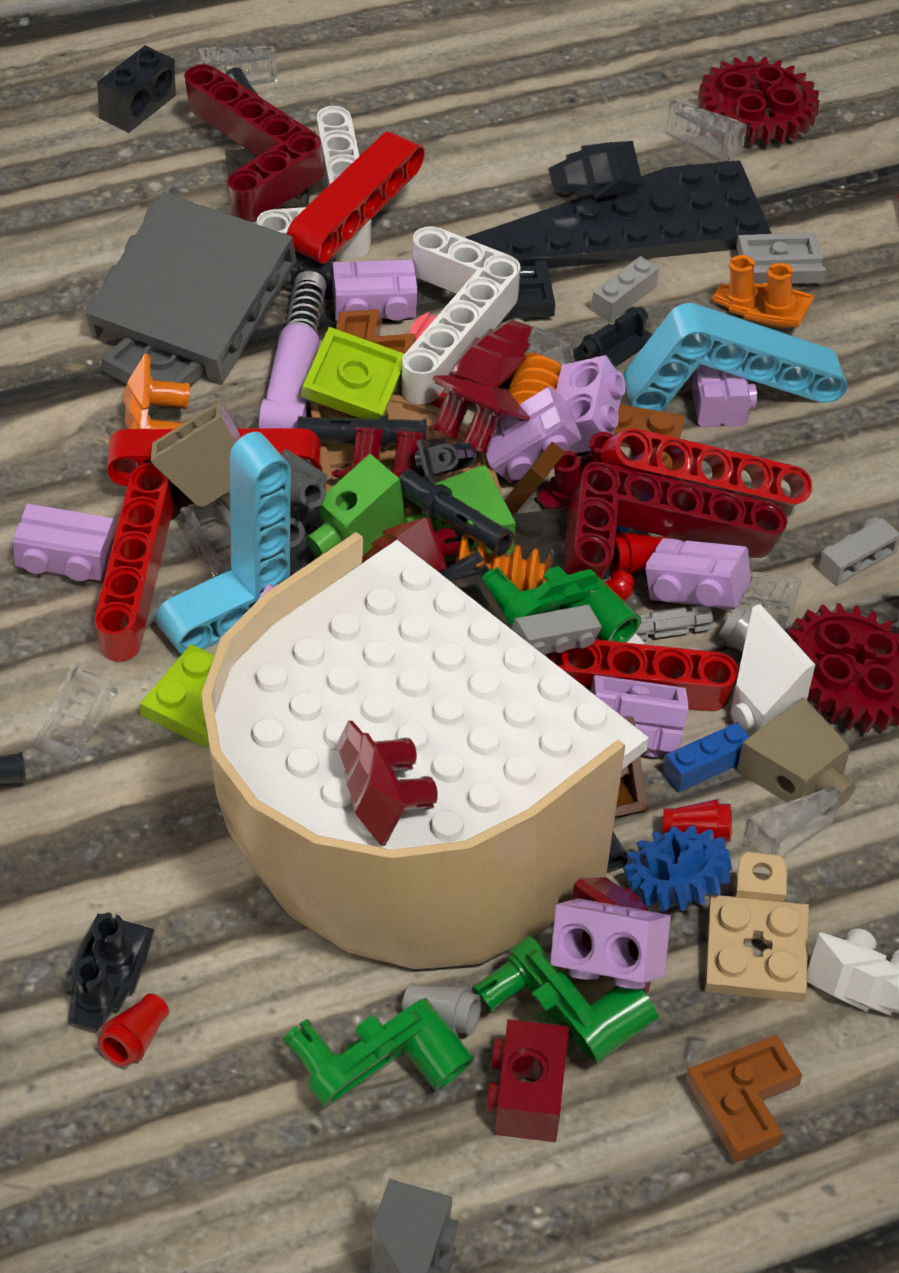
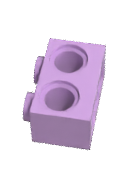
[556,355,625,453]
[550,898,671,989]

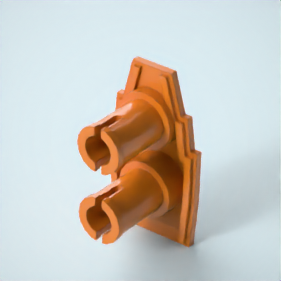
[712,255,815,328]
[122,354,190,429]

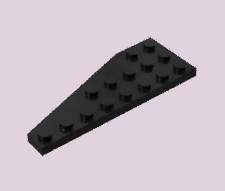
[464,160,772,269]

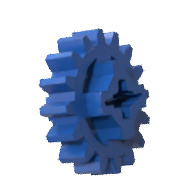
[624,825,732,911]

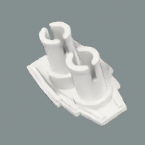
[807,929,899,1015]

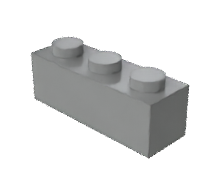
[591,256,660,322]
[818,518,899,586]
[511,605,602,654]

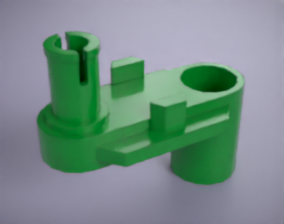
[478,566,641,643]
[472,935,659,1064]
[282,998,475,1108]

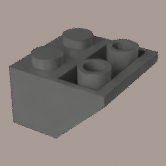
[370,1179,459,1273]

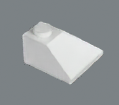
[730,604,815,736]

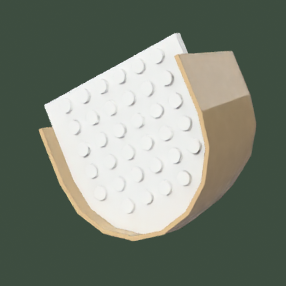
[201,532,649,969]

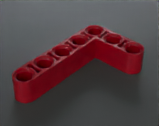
[184,64,324,222]
[563,462,788,579]

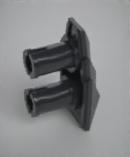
[548,141,644,200]
[66,912,154,1032]

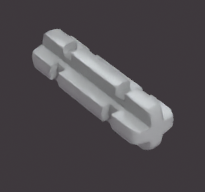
[635,605,713,640]

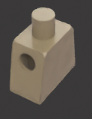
[151,400,241,510]
[737,697,856,808]

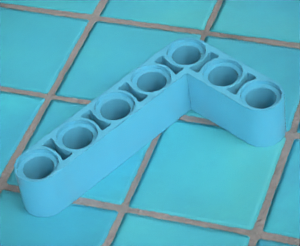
[623,303,848,411]
[154,432,291,654]

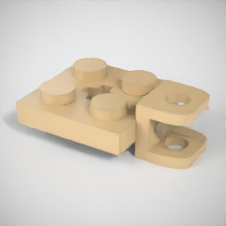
[704,852,809,1002]

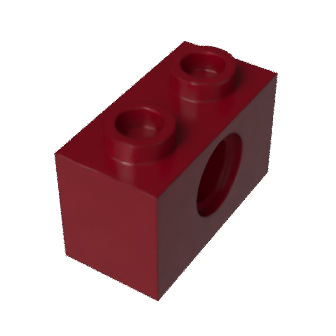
[486,1019,569,1142]

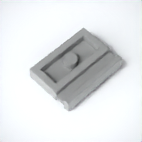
[736,233,826,284]

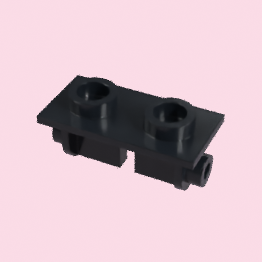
[569,306,653,366]
[415,438,476,484]

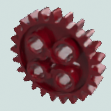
[698,56,820,145]
[787,603,899,733]

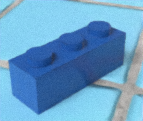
[662,722,750,793]

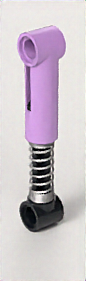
[259,252,336,428]

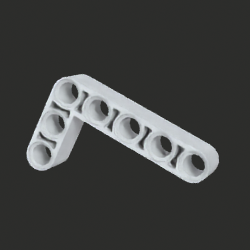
[257,106,371,259]
[401,226,520,405]

